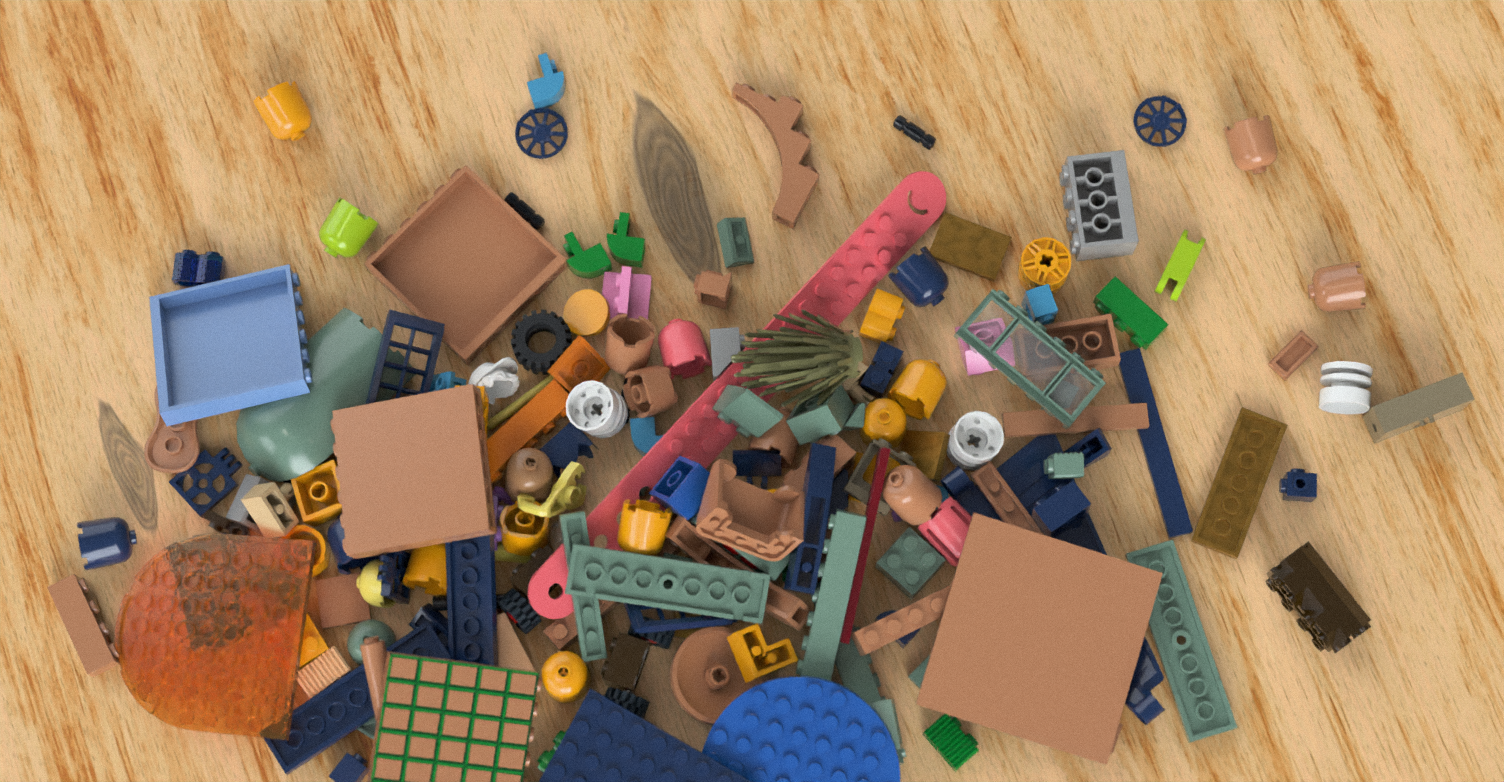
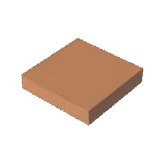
[315,572,372,630]

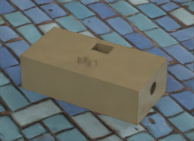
[1363,372,1474,444]

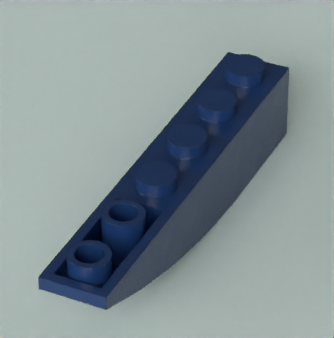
[784,443,836,594]

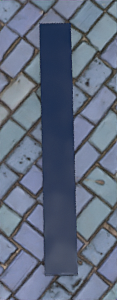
[1118,348,1193,539]

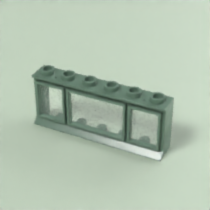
[954,289,1106,429]

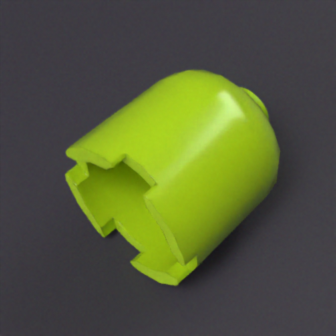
[319,198,379,258]

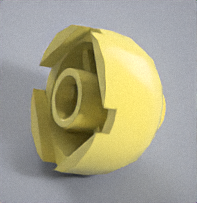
[356,559,400,608]

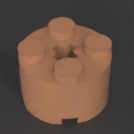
[623,364,678,418]

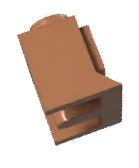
[694,269,732,310]

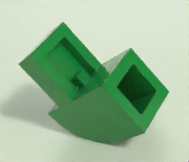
[607,212,646,268]
[563,231,613,279]

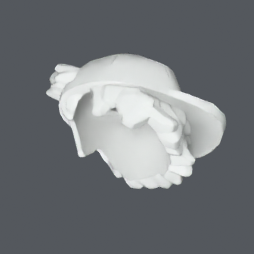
[468,357,520,404]

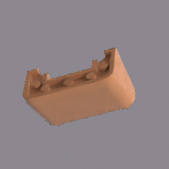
[696,458,805,561]

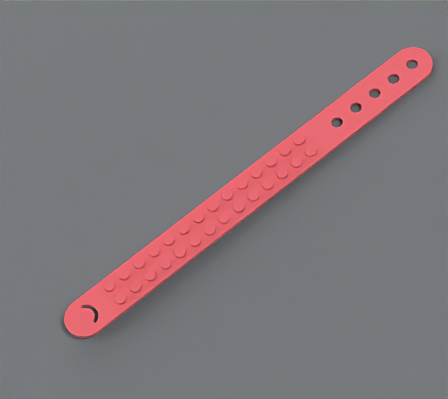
[528,171,946,619]

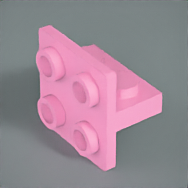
[602,266,652,320]

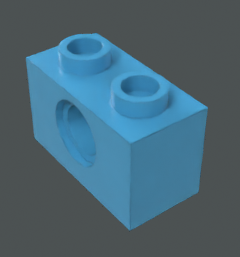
[1021,284,1058,325]

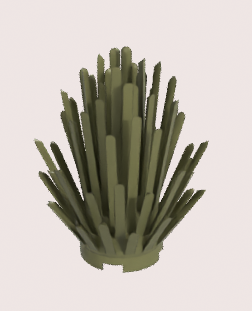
[731,309,863,407]

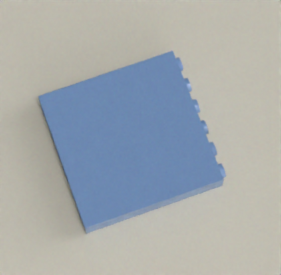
[149,264,313,426]

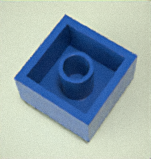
[649,456,710,520]

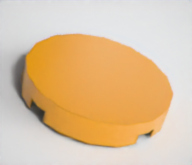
[563,289,610,337]

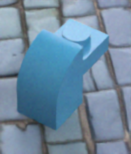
[527,53,566,109]
[630,417,663,456]

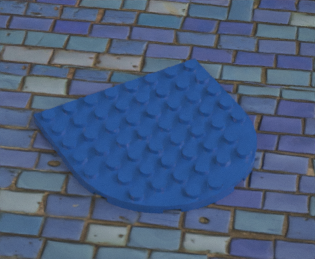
[702,676,901,782]

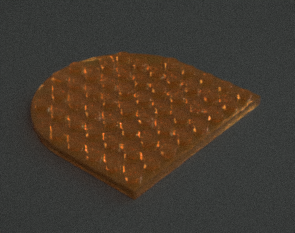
[115,533,317,741]

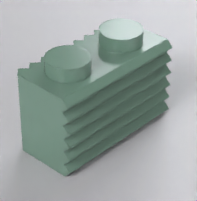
[1043,452,1084,479]

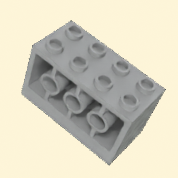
[1059,150,1139,261]

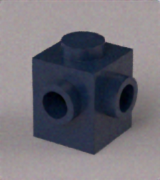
[1279,469,1317,502]

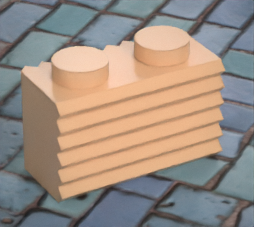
[294,646,353,699]

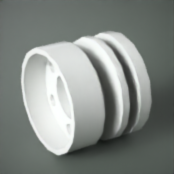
[1319,361,1373,414]
[566,380,628,439]
[946,411,1004,471]

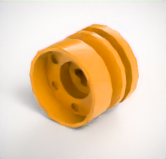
[1017,237,1071,294]

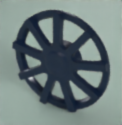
[1133,95,1187,147]
[515,108,568,159]

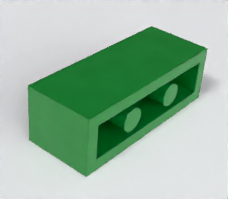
[1093,276,1169,350]

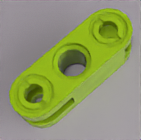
[1154,229,1206,302]

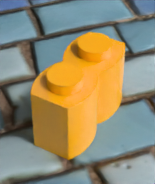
[859,289,906,344]

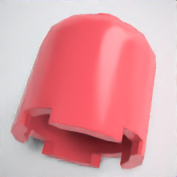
[658,319,712,379]

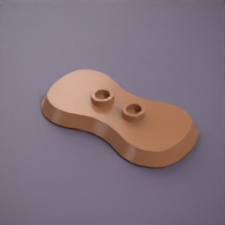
[144,386,200,473]

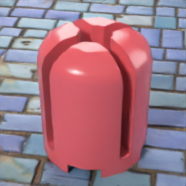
[918,497,972,567]

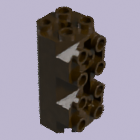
[1265,541,1371,653]

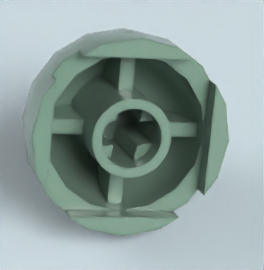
[347,619,396,666]

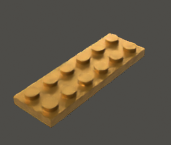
[1191,407,1288,559]

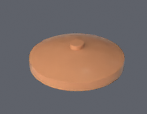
[669,626,767,726]

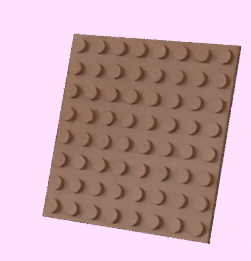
[916,513,1163,765]

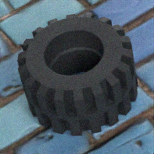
[511,310,573,375]

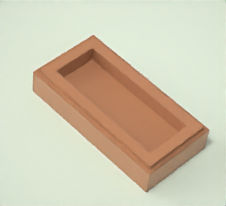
[1267,330,1319,381]

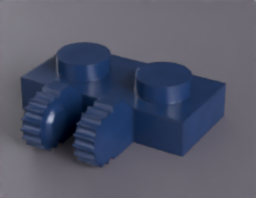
[733,450,781,490]

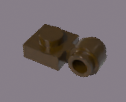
[204,509,250,544]

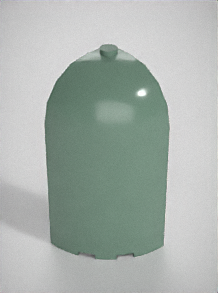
[236,308,416,482]

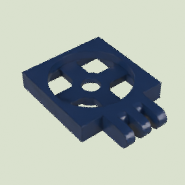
[169,447,243,518]
[377,550,411,604]

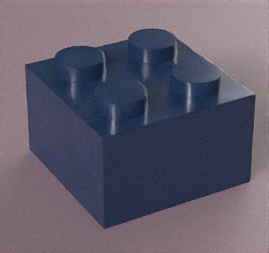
[1031,481,1091,538]

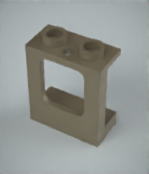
[842,438,917,516]

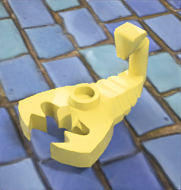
[517,461,587,517]

